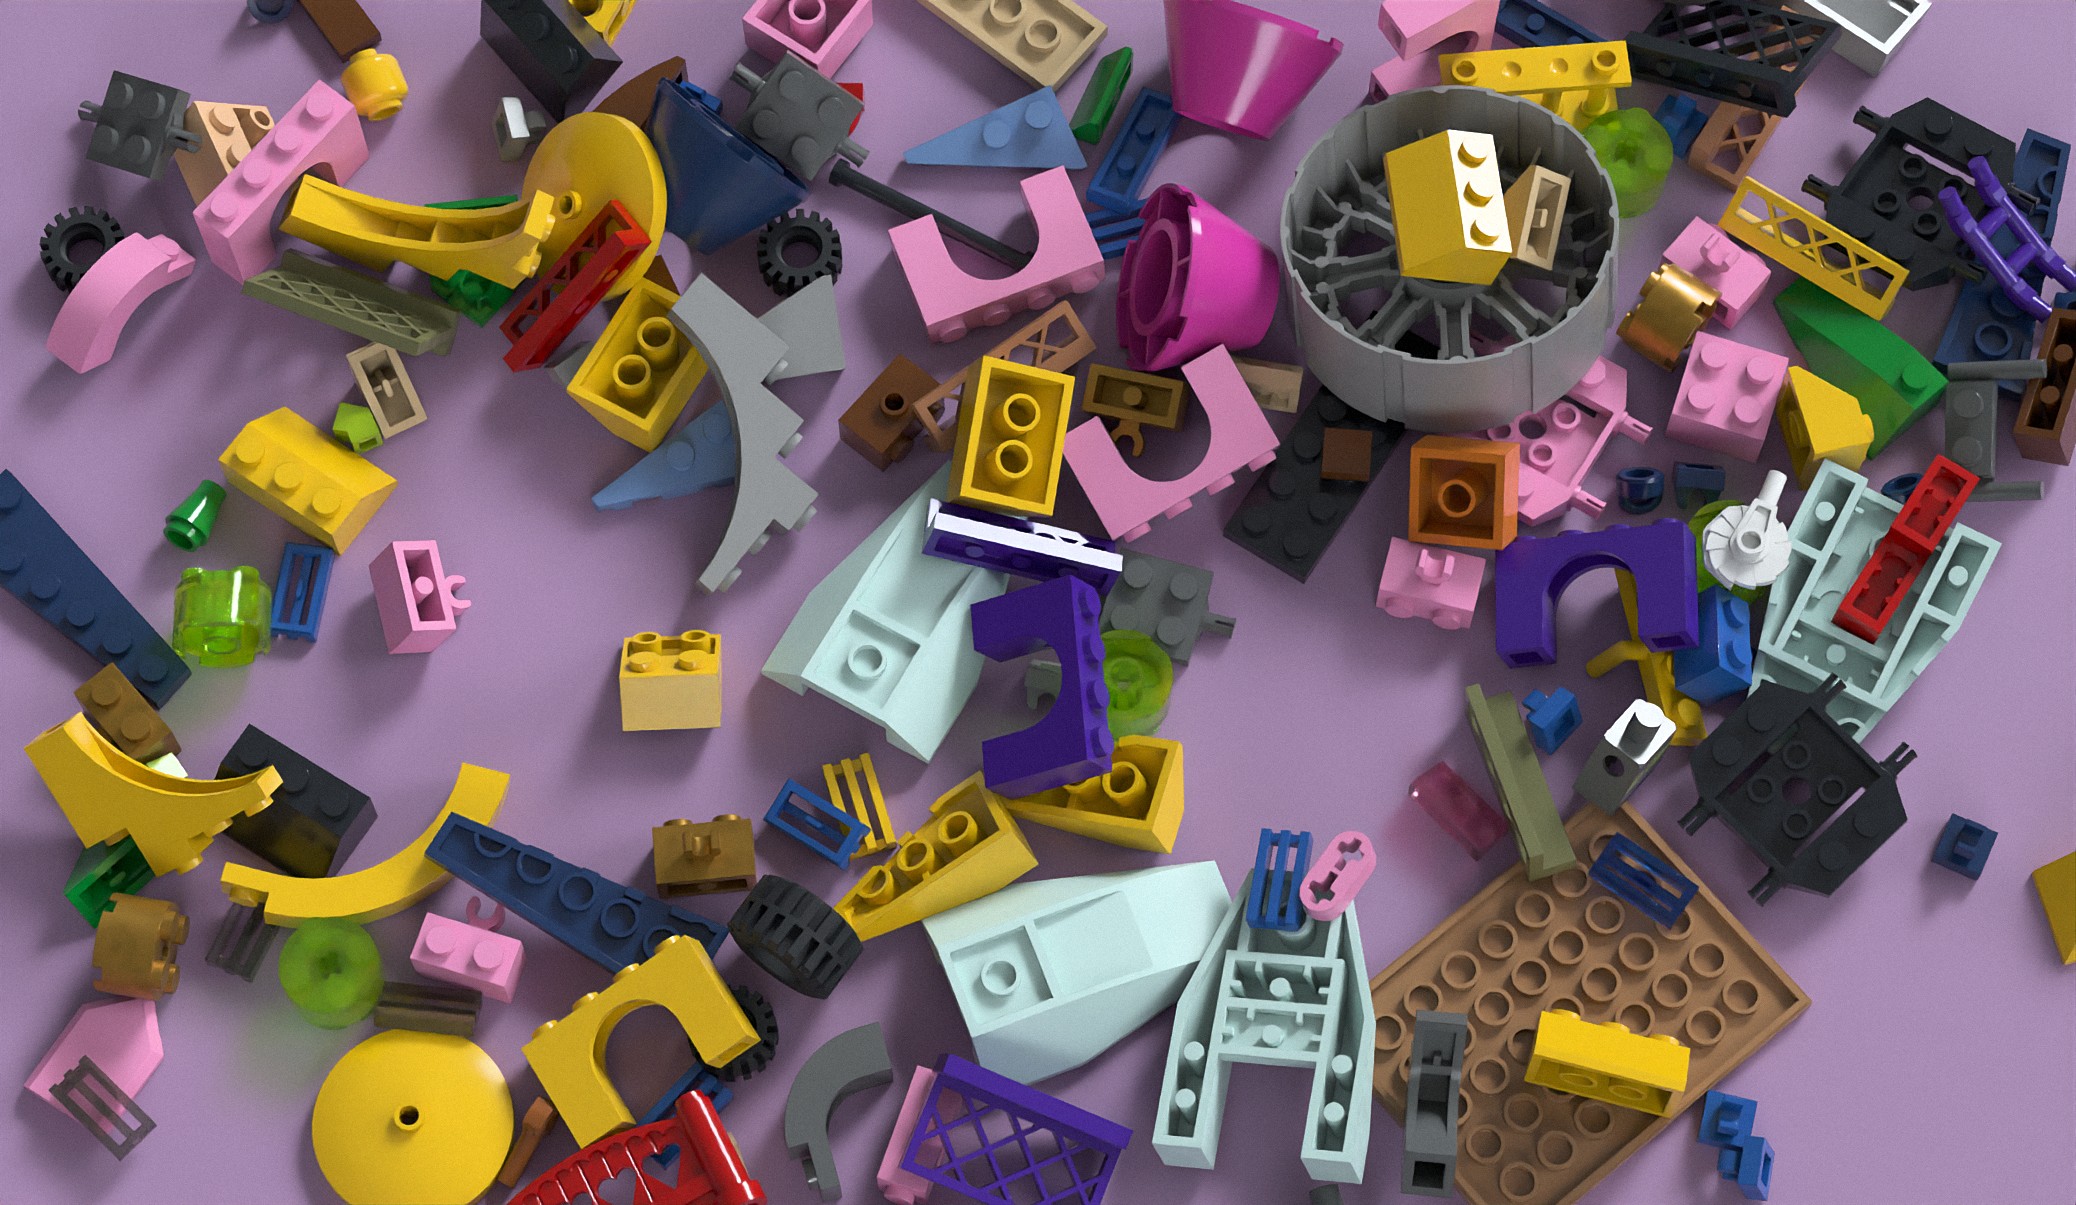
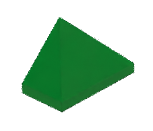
[62,834,156,929]

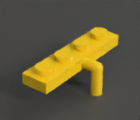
[1586,568,1707,746]

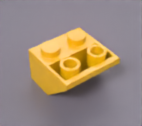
[619,630,722,731]

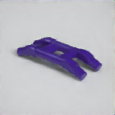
[1938,156,2076,324]

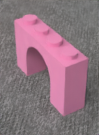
[1368,0,1500,103]
[192,79,370,285]
[888,165,1106,344]
[1063,344,1281,544]

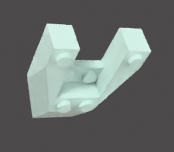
[1152,868,1376,1184]

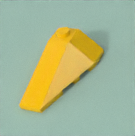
[998,735,1184,855]
[833,770,1038,942]

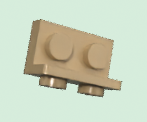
[1230,355,1304,413]

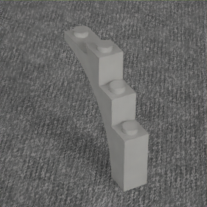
[666,273,819,597]

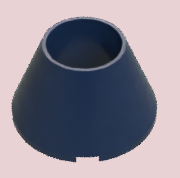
[644,77,812,256]

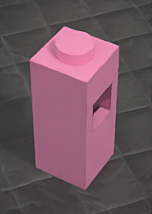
[877,1065,963,1205]

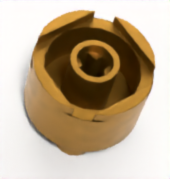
[1616,263,1723,373]
[92,892,190,1001]

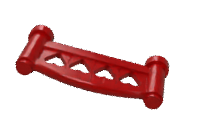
[506,1090,768,1205]

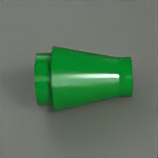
[163,480,227,552]

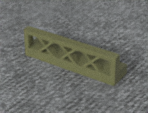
[1465,683,1576,882]

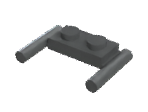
[1944,359,2047,502]

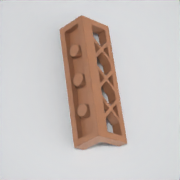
[1687,5,1815,192]
[910,300,1097,453]

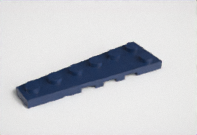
[1932,128,2071,402]
[0,469,192,709]
[424,812,729,1011]

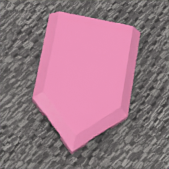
[23,996,165,1140]

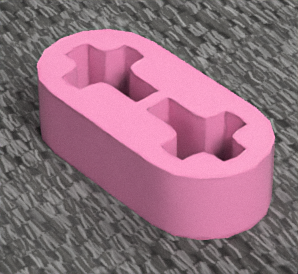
[1299,831,1377,921]

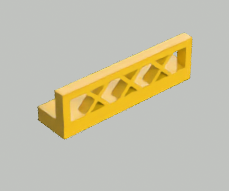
[1717,176,1910,321]

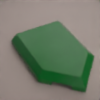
[424,195,525,328]

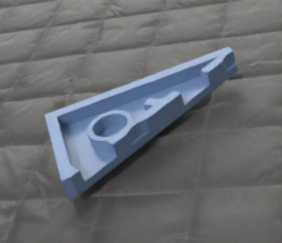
[903,85,1088,171]
[591,399,735,512]

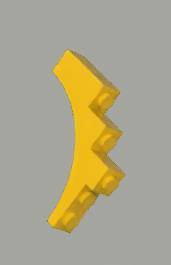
[278,174,555,289]

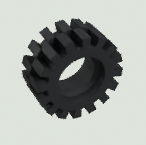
[39,206,125,294]
[757,209,843,298]
[687,984,779,1082]

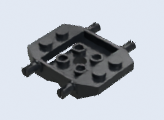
[1801,97,2040,292]
[1677,672,1918,907]

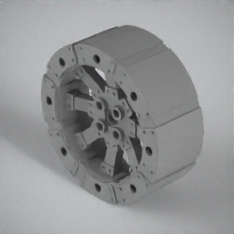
[1280,85,1619,433]

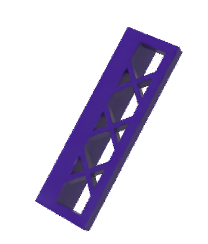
[921,498,1123,596]

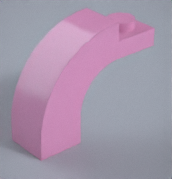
[45,232,196,374]

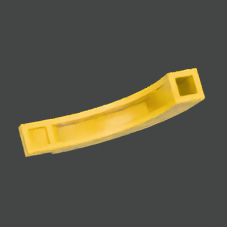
[220,762,510,930]

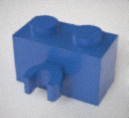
[1673,584,1757,707]

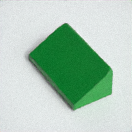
[1069,46,1134,146]

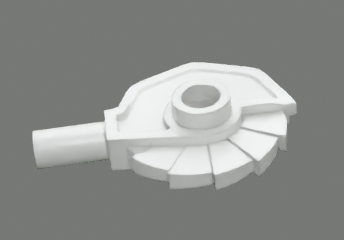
[1702,470,1792,591]

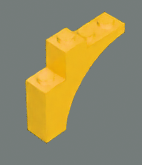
[24,711,283,878]

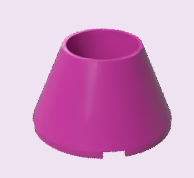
[1163,0,1344,141]
[1116,183,1280,373]

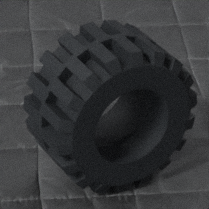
[727,874,863,1000]

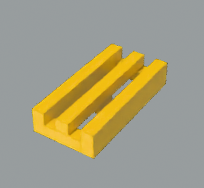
[822,752,897,861]

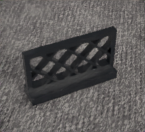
[1623,0,1842,118]

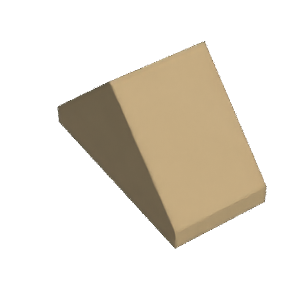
[1503,165,1571,271]
[345,341,428,439]

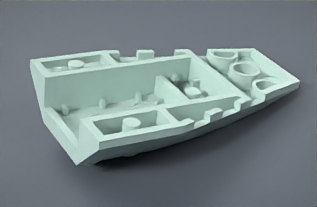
[1747,458,2002,754]

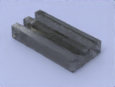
[205,902,281,983]
[374,981,483,1037]
[48,1055,157,1161]

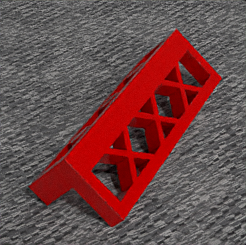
[499,199,652,373]

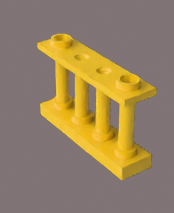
[1438,40,1632,137]

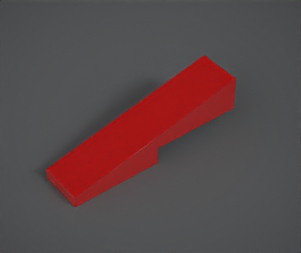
[1831,453,1980,645]

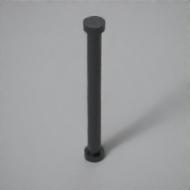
[829,158,1035,273]

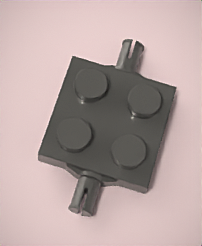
[728,50,870,181]
[78,70,202,182]
[1098,548,1236,667]

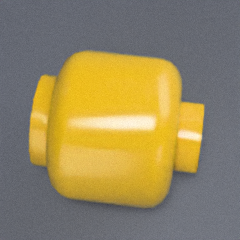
[341,49,409,121]

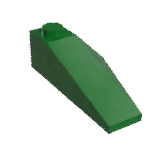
[1773,276,1949,461]

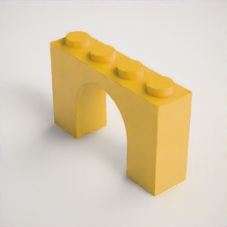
[521,935,761,1149]

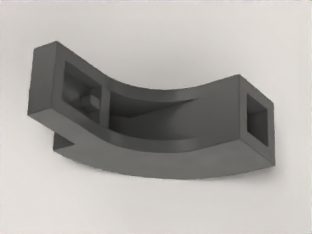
[1401,1009,1467,1198]
[784,1021,894,1203]

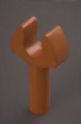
[497,1096,560,1188]

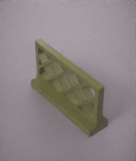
[241,248,463,357]

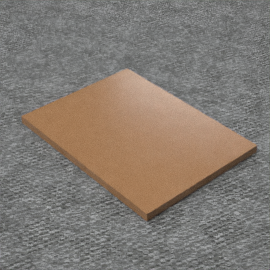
[1369,800,1813,1205]

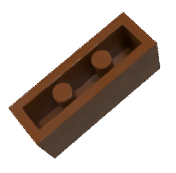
[2013,308,2076,466]

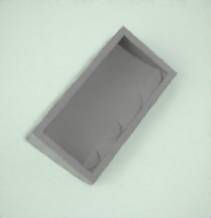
[1756,0,1932,78]

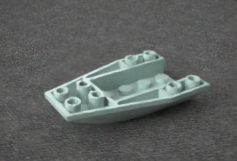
[761,460,1028,764]
[920,860,1232,1086]

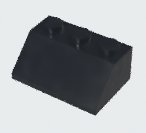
[480,0,623,124]
[214,723,378,879]

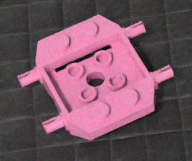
[1437,328,1653,527]

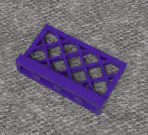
[897,1053,1133,1205]

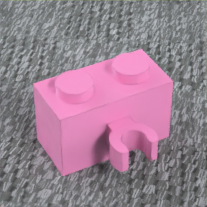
[1657,216,1772,330]
[1376,537,1486,630]
[368,540,471,654]
[410,896,528,1004]

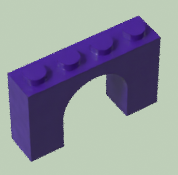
[1495,518,1699,669]
[970,574,1114,800]

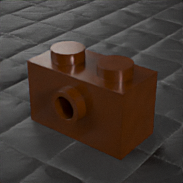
[838,353,945,472]

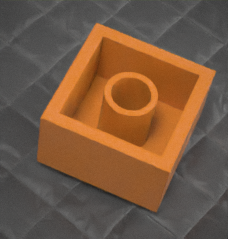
[1408,435,1520,550]

